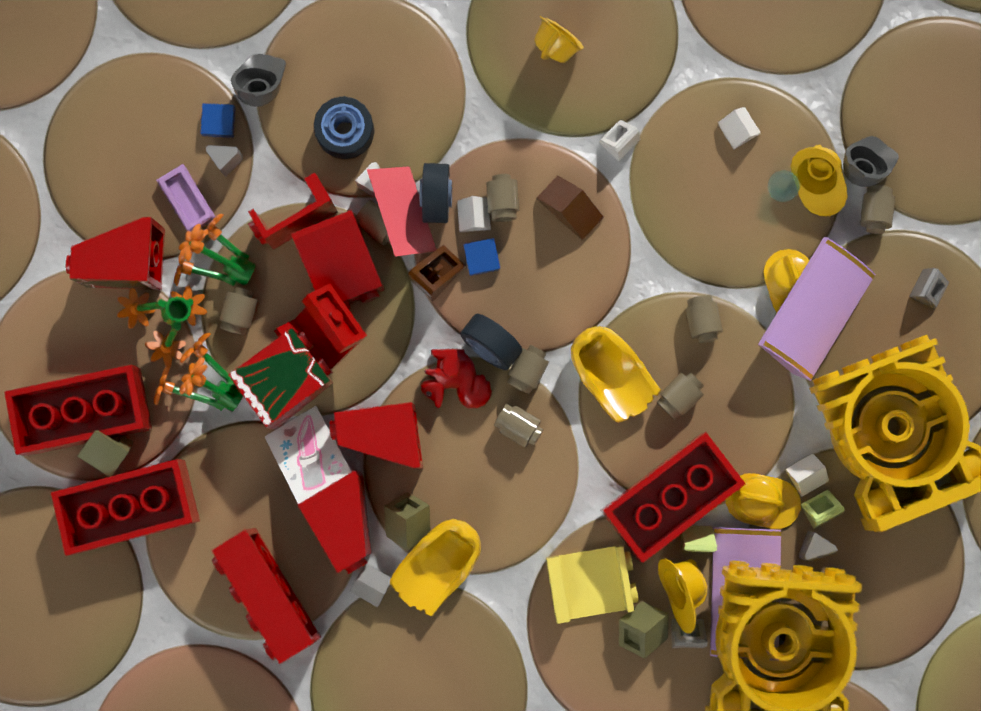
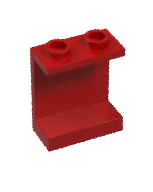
[248,172,338,250]
[274,283,367,370]

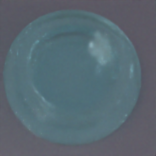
[768,170,799,202]

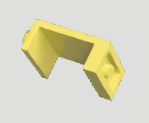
[546,545,638,624]

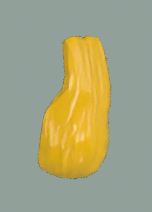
[571,326,661,423]
[390,519,481,617]

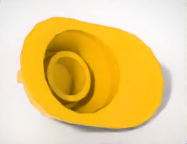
[534,16,583,63]
[790,144,848,216]
[763,249,809,313]
[725,473,801,529]
[658,558,707,634]

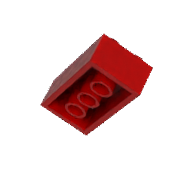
[4,365,152,456]
[600,432,746,563]
[50,459,200,556]
[211,528,321,665]

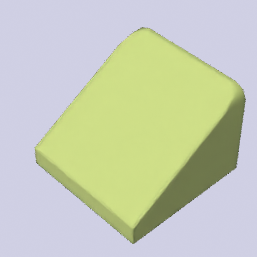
[680,526,717,552]

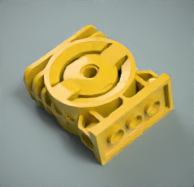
[809,335,981,532]
[705,560,862,711]

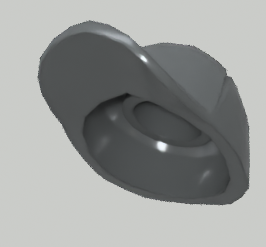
[230,54,286,107]
[843,136,899,187]

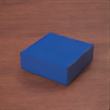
[201,103,235,138]
[463,238,500,276]

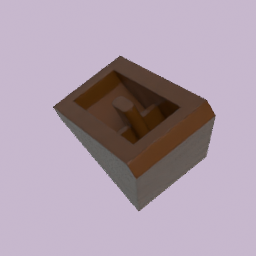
[537,175,603,240]
[408,245,466,301]

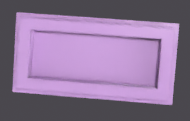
[156,164,216,232]

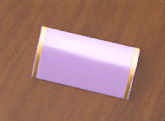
[758,237,876,381]
[710,527,781,661]

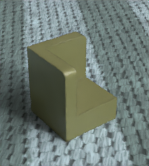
[77,430,133,477]
[384,492,431,550]
[619,602,668,659]

